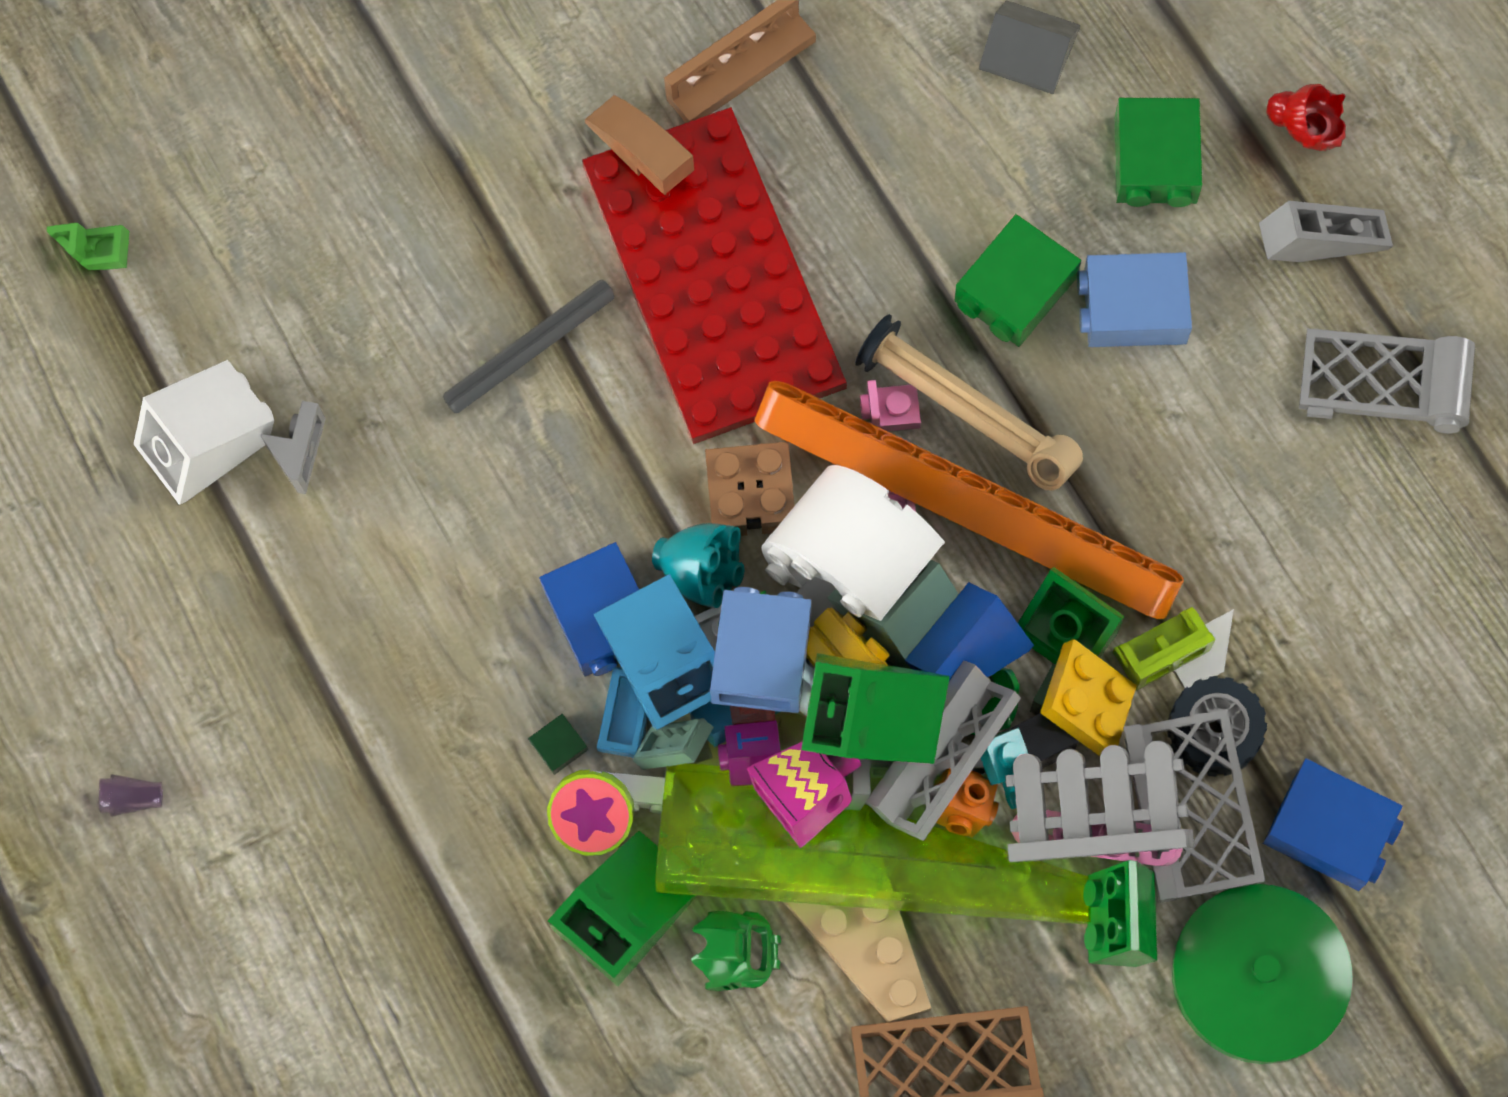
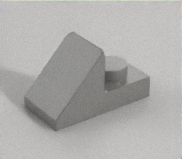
[261,401,326,494]

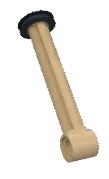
[855,314,1083,491]

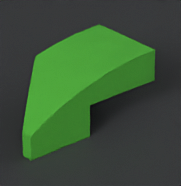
[47,223,130,270]

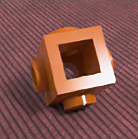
[934,768,999,838]

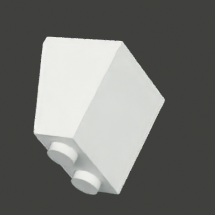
[134,360,274,505]

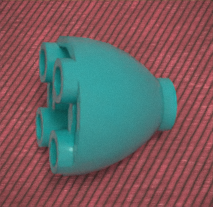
[652,523,745,608]

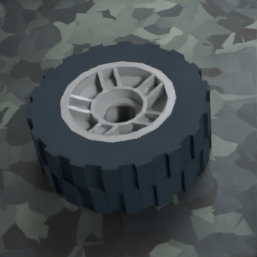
[1167,676,1267,777]

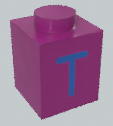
[718,720,781,788]

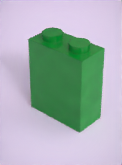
[1115,97,1202,207]
[954,214,1082,347]

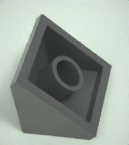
[979,0,1081,94]

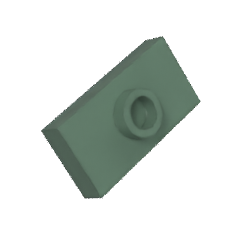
[633,718,714,770]

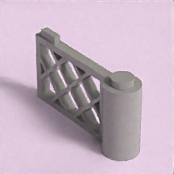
[1299,328,1475,434]

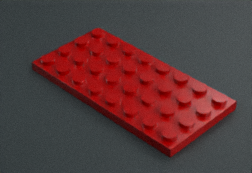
[582,107,847,444]

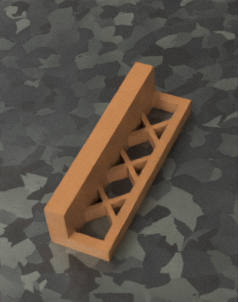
[664,0,816,123]

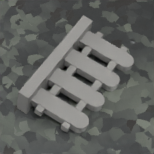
[1006,741,1195,862]

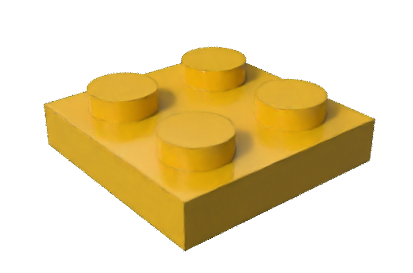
[1040,639,1137,756]

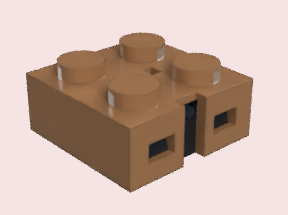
[705,442,795,536]

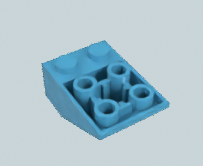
[593,574,715,730]

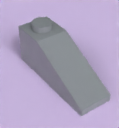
[1259,201,1393,262]

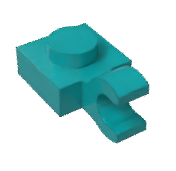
[981,727,1028,810]

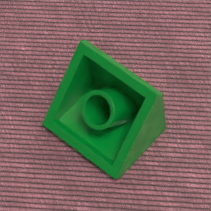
[1018,567,1124,665]

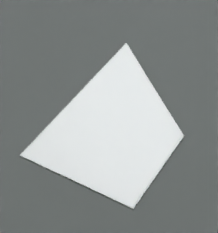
[1174,609,1234,688]

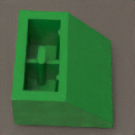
[1083,860,1157,967]

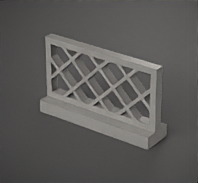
[1123,709,1265,903]

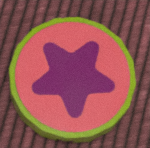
[547,769,634,856]

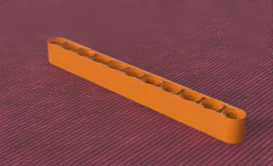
[754,381,1184,619]

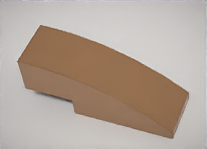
[585,95,694,195]

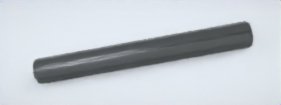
[443,280,615,413]

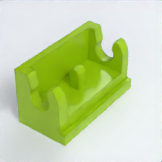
[1113,607,1216,691]

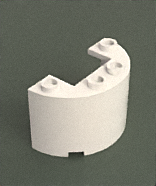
[761,465,945,621]

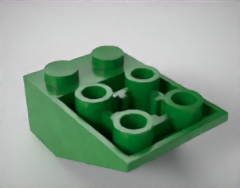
[801,653,950,764]
[548,831,705,987]

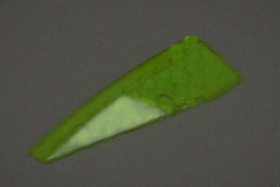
[655,763,1091,924]

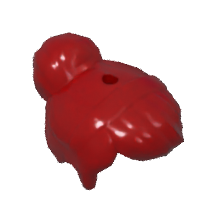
[1266,84,1346,152]

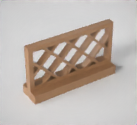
[851,1006,1044,1097]

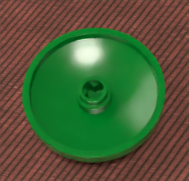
[1171,884,1353,1064]

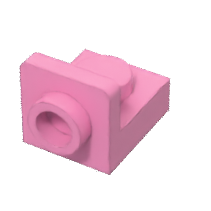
[860,380,921,431]

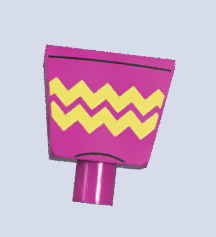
[747,742,862,848]

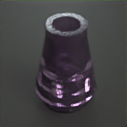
[99,774,163,817]

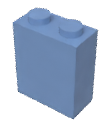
[1077,252,1192,347]
[710,587,811,713]

